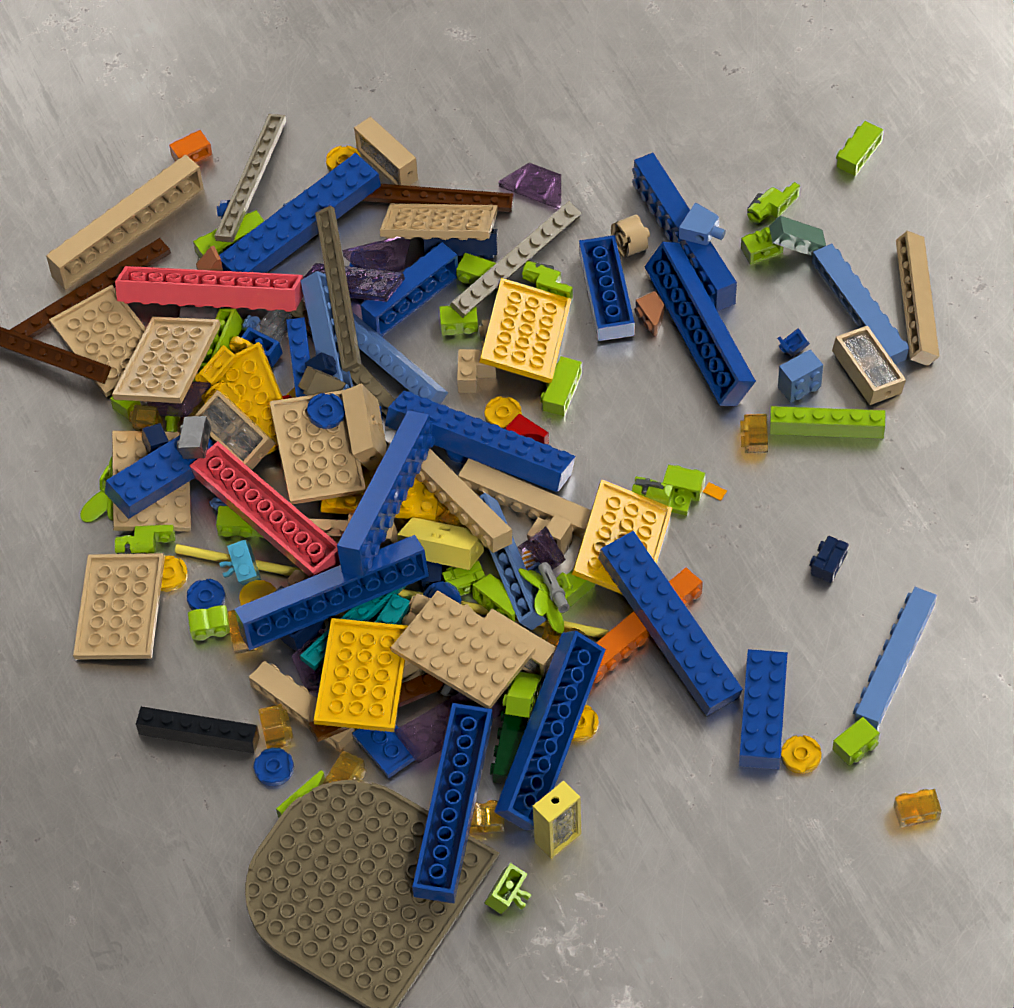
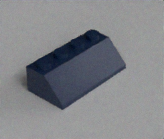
[424,229,498,258]

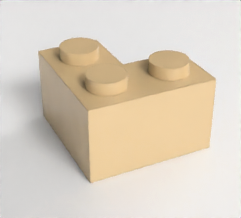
[457,349,496,393]
[527,515,572,560]

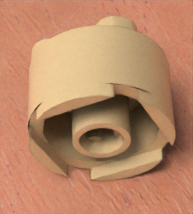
[611,214,650,257]

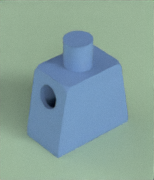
[679,203,726,245]

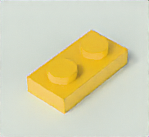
[199,345,238,385]

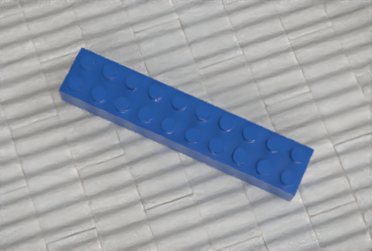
[219,153,381,273]
[632,153,737,312]
[644,242,756,406]
[385,391,576,492]
[337,410,435,577]
[598,531,743,717]
[234,535,429,651]
[494,630,606,831]
[413,703,493,904]

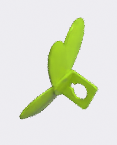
[80,457,113,522]
[518,568,570,634]

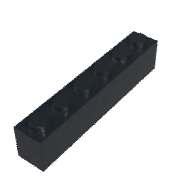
[136,706,260,754]

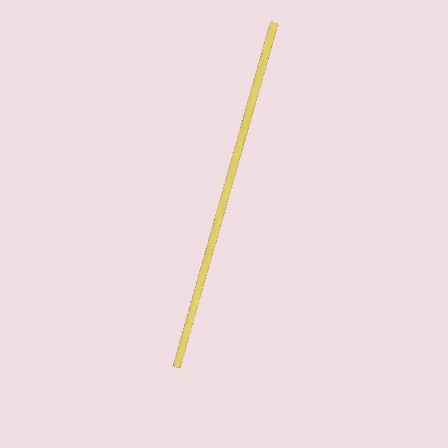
[175,544,609,638]

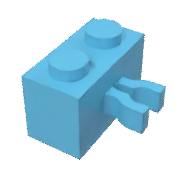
[219,540,261,586]

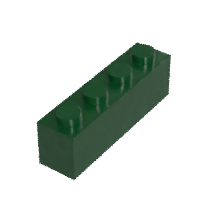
[490,710,531,784]

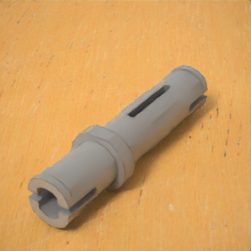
[538,562,570,613]

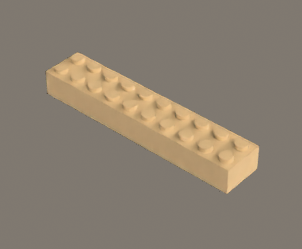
[46,155,204,290]

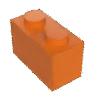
[169,130,212,163]

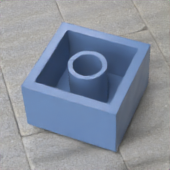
[778,349,823,403]

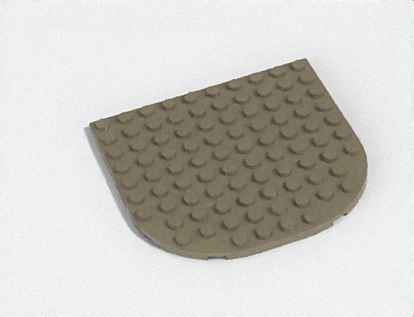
[245,780,500,1008]

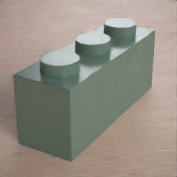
[769,216,826,256]

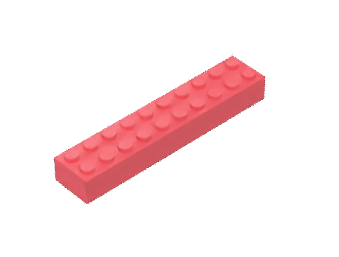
[115,266,304,312]
[190,441,340,577]

